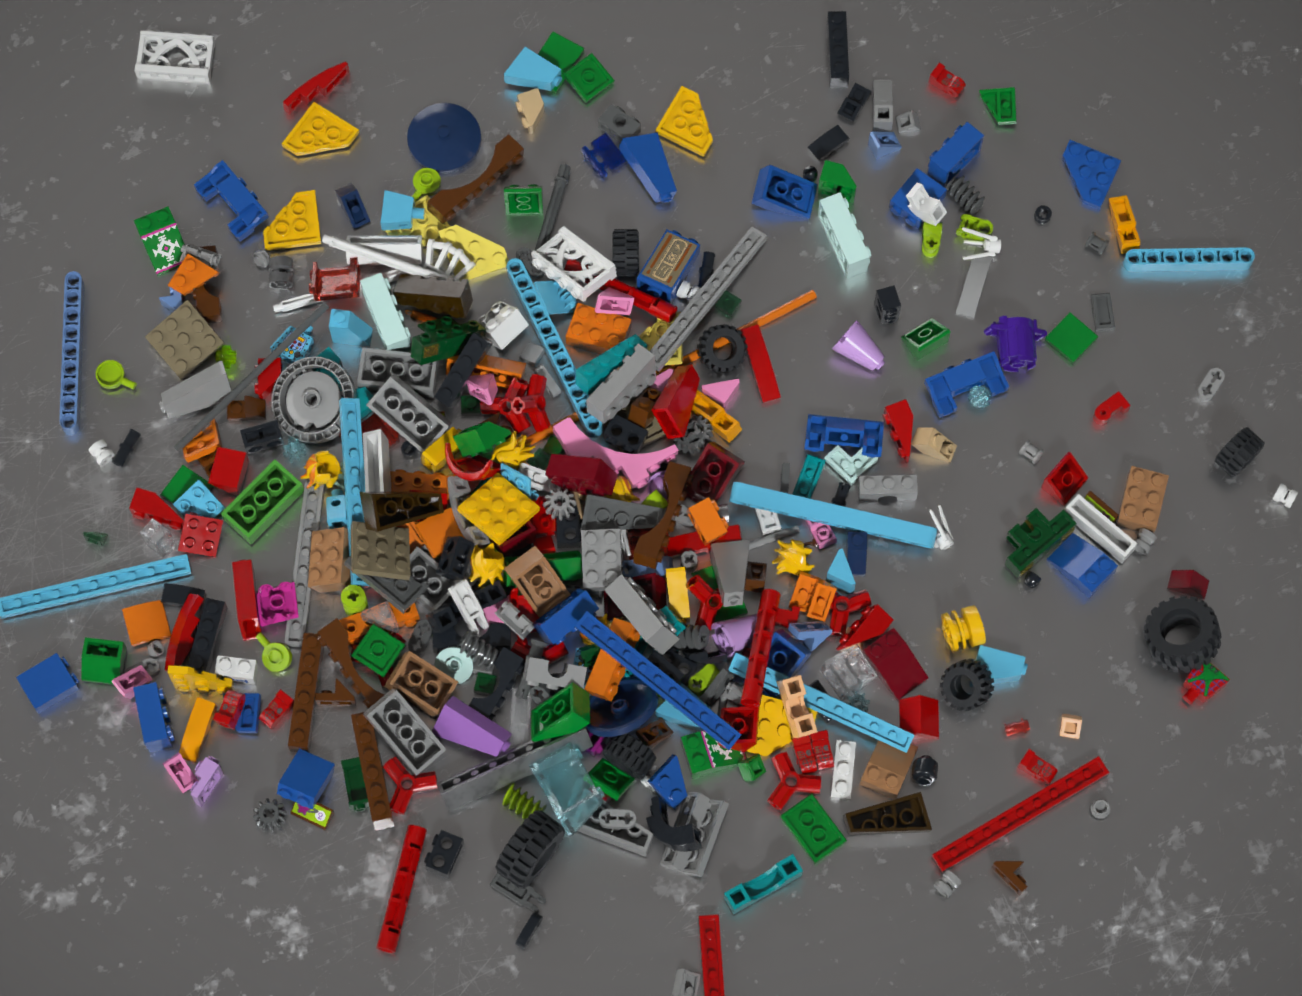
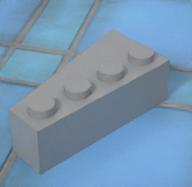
[586,344,656,424]
[572,788,653,857]

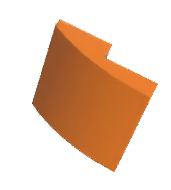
[415,508,465,558]
[788,571,837,622]
[122,600,171,647]

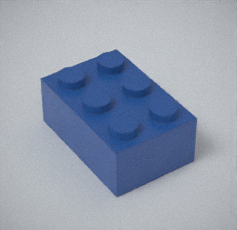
[927,122,984,188]
[532,589,599,645]
[133,682,175,753]

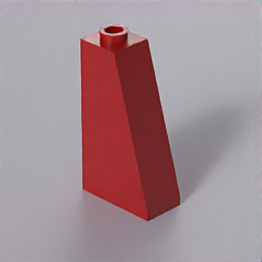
[651,364,700,439]
[232,559,262,641]

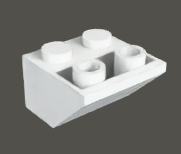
[477,301,529,350]

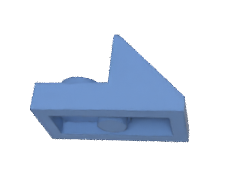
[159,287,184,313]
[788,621,832,651]

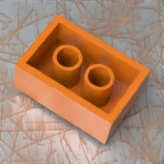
[566,303,632,355]
[686,497,729,546]

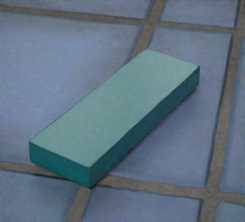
[792,454,826,499]

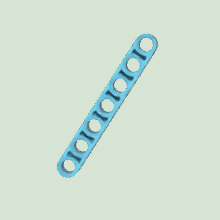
[1123,247,1255,272]

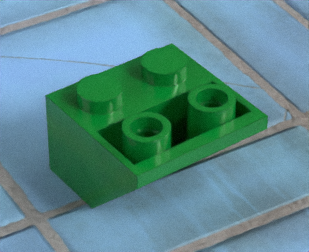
[818,160,857,204]
[453,421,512,457]
[81,637,127,685]

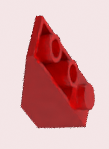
[882,399,913,463]
[129,488,184,530]
[836,604,894,651]

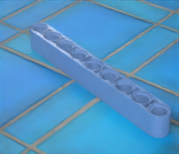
[60,271,85,435]

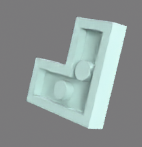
[824,445,878,485]

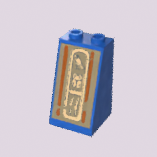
[637,229,700,304]

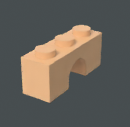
[776,675,818,738]

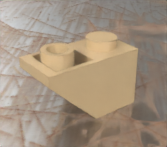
[515,88,545,134]
[911,428,957,463]

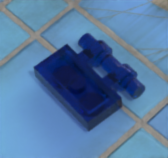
[580,133,627,178]

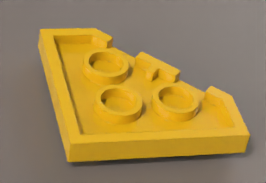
[655,86,713,157]
[282,102,360,156]
[263,190,321,251]
[168,665,234,694]
[747,695,817,757]

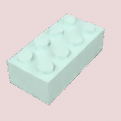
[818,192,871,279]
[360,273,412,352]

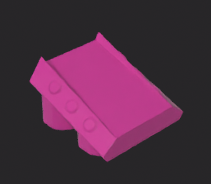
[256,582,299,627]

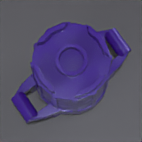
[984,316,1047,372]

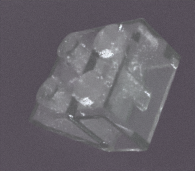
[820,644,879,701]

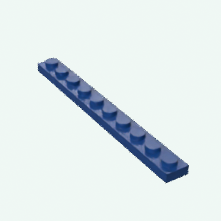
[574,611,741,751]

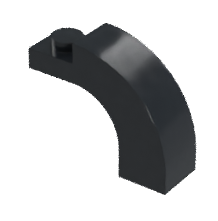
[646,796,702,852]

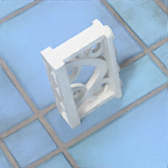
[135,29,215,84]
[531,226,617,302]

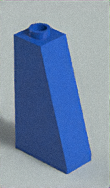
[619,133,677,203]

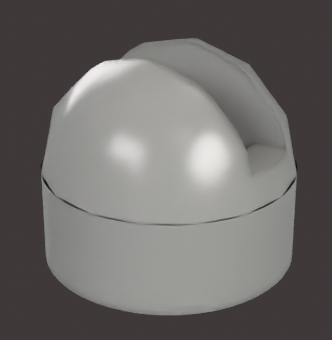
[147,640,164,657]

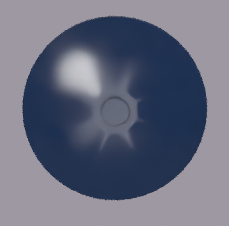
[407,103,481,173]
[586,677,658,737]

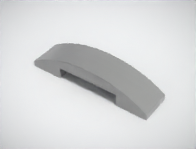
[956,246,993,319]
[447,476,490,546]

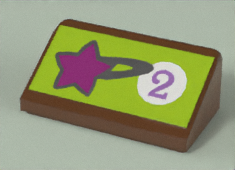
[1084,491,1119,523]
[290,802,334,831]

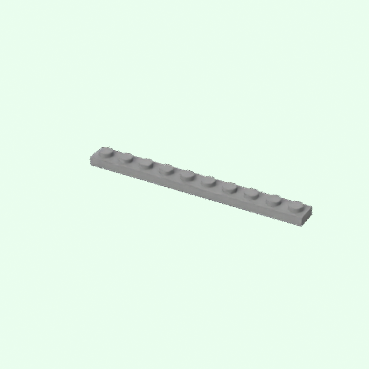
[650,227,767,372]
[284,479,325,648]

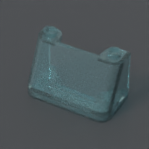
[529,743,605,837]

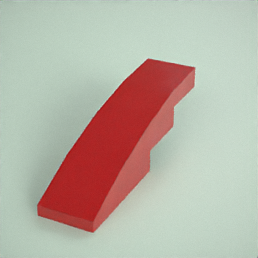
[282,62,350,114]
[740,325,781,403]
[663,525,742,558]
[164,593,204,672]

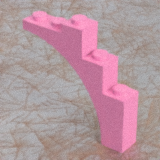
[553,417,679,489]

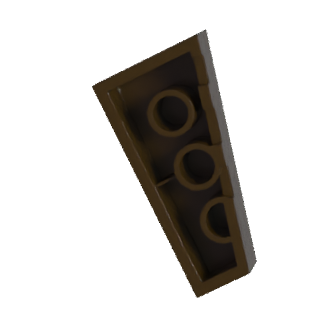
[393,274,473,319]
[360,492,444,532]
[843,792,932,835]

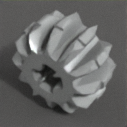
[543,487,576,521]

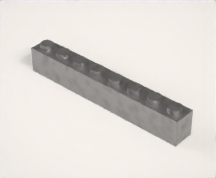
[436,727,593,811]

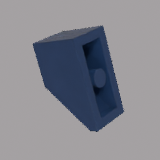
[335,183,370,229]
[846,532,867,576]

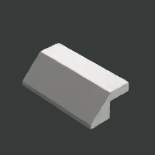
[660,791,729,877]

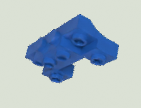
[194,160,269,242]
[924,351,1009,418]
[805,414,884,458]

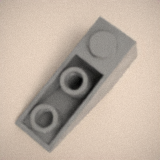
[873,80,893,131]

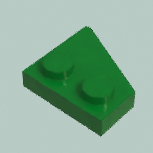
[979,87,1017,125]

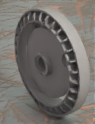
[272,356,357,444]

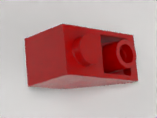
[255,358,283,400]

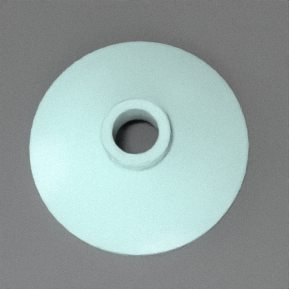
[434,647,473,684]

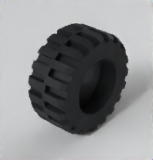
[1144,596,1222,673]
[495,810,565,889]

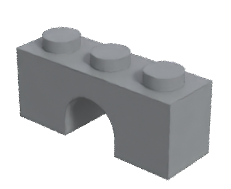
[858,475,918,501]
[522,656,587,690]

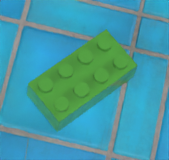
[221,459,304,544]

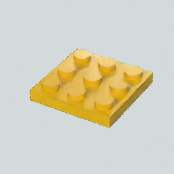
[457,473,540,546]

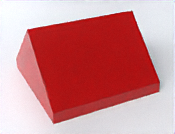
[208,447,249,496]
[1041,452,1088,505]
[899,695,939,739]
[718,707,760,752]

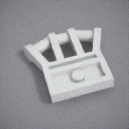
[423,239,476,280]

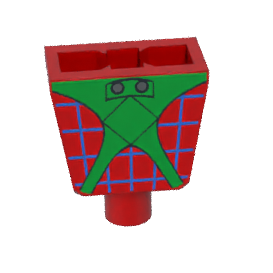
[1182,663,1230,705]

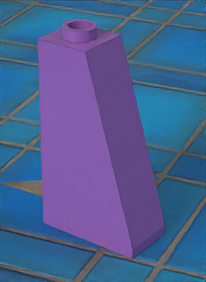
[431,696,512,757]

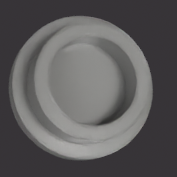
[253,249,270,268]
[1090,799,1110,819]

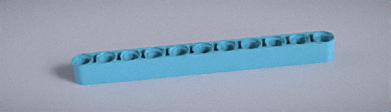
[507,258,603,438]
[729,482,938,548]

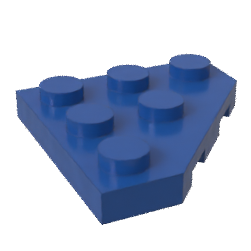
[1062,140,1121,210]

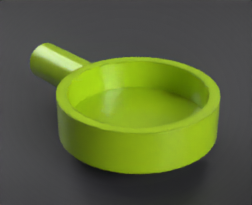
[411,168,441,202]
[95,360,137,390]
[256,632,292,672]

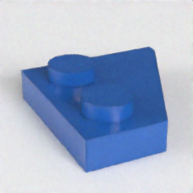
[223,693,261,733]
[647,754,687,810]

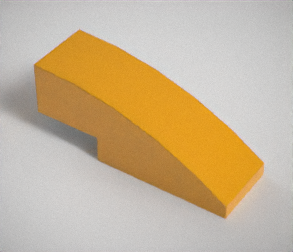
[1108,195,1140,254]
[692,390,742,443]
[179,697,217,763]

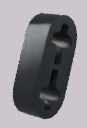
[515,912,543,949]

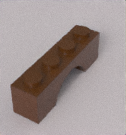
[192,245,222,323]

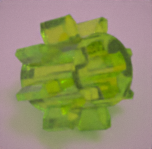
[215,345,236,369]

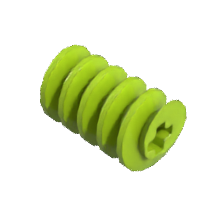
[341,585,368,616]
[502,783,547,820]

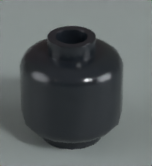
[912,755,938,786]

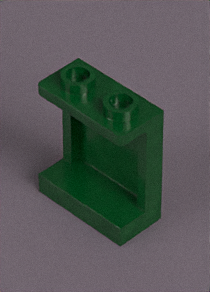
[341,753,389,812]

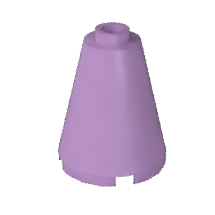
[832,320,885,371]
[711,614,758,659]

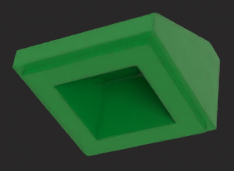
[542,435,564,457]
[738,754,766,781]

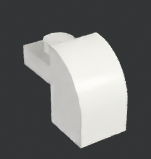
[906,183,947,226]

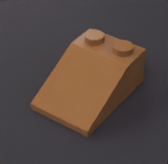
[504,546,571,618]
[860,740,918,800]

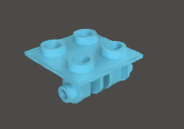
[534,280,578,315]
[501,463,539,501]
[173,479,226,518]

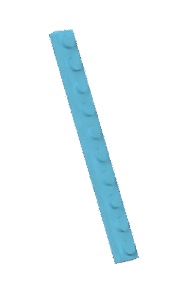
[339,398,369,586]
[0,554,192,619]
[728,652,915,753]

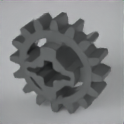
[672,415,714,454]

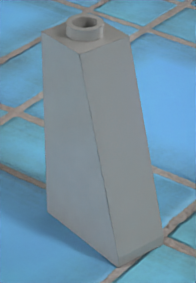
[159,361,232,419]
[710,540,750,607]

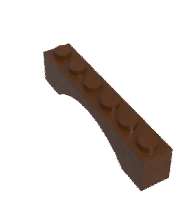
[427,134,524,224]
[633,461,694,569]
[317,618,384,709]
[288,633,324,753]
[351,712,394,831]

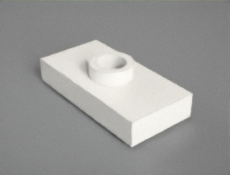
[754,508,781,535]

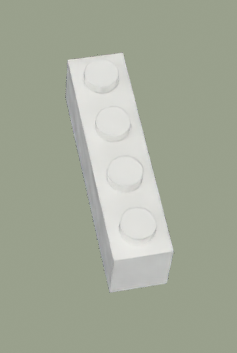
[346,235,423,266]
[363,429,391,492]
[1065,494,1138,564]

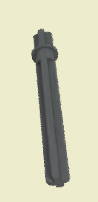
[535,164,571,251]

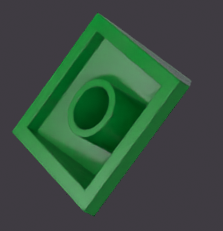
[901,318,950,360]

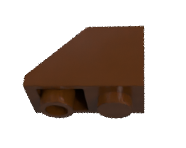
[628,386,661,429]

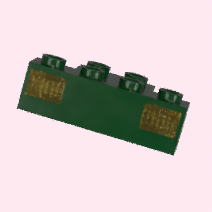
[411,316,486,365]
[1005,508,1077,578]

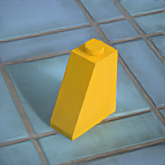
[421,427,462,474]
[665,567,690,624]

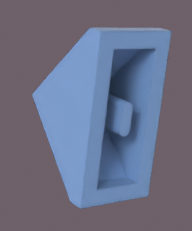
[868,131,902,160]

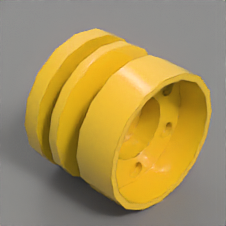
[941,605,986,653]

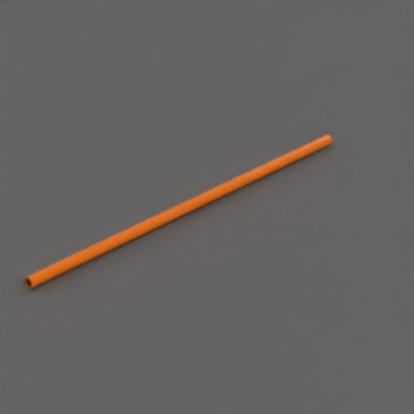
[525,290,817,446]

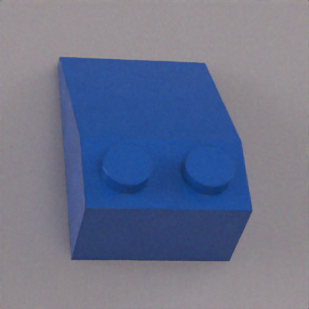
[751,165,818,219]
[1047,533,1118,598]
[744,629,812,698]

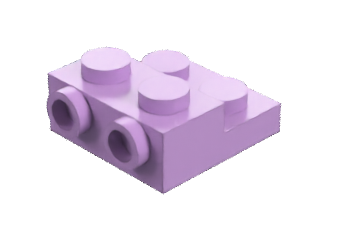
[190,756,224,807]

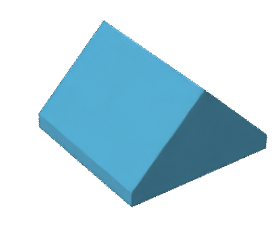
[826,548,856,595]

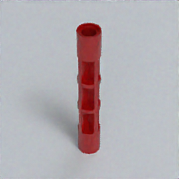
[564,259,678,323]
[741,589,781,708]
[376,825,427,953]

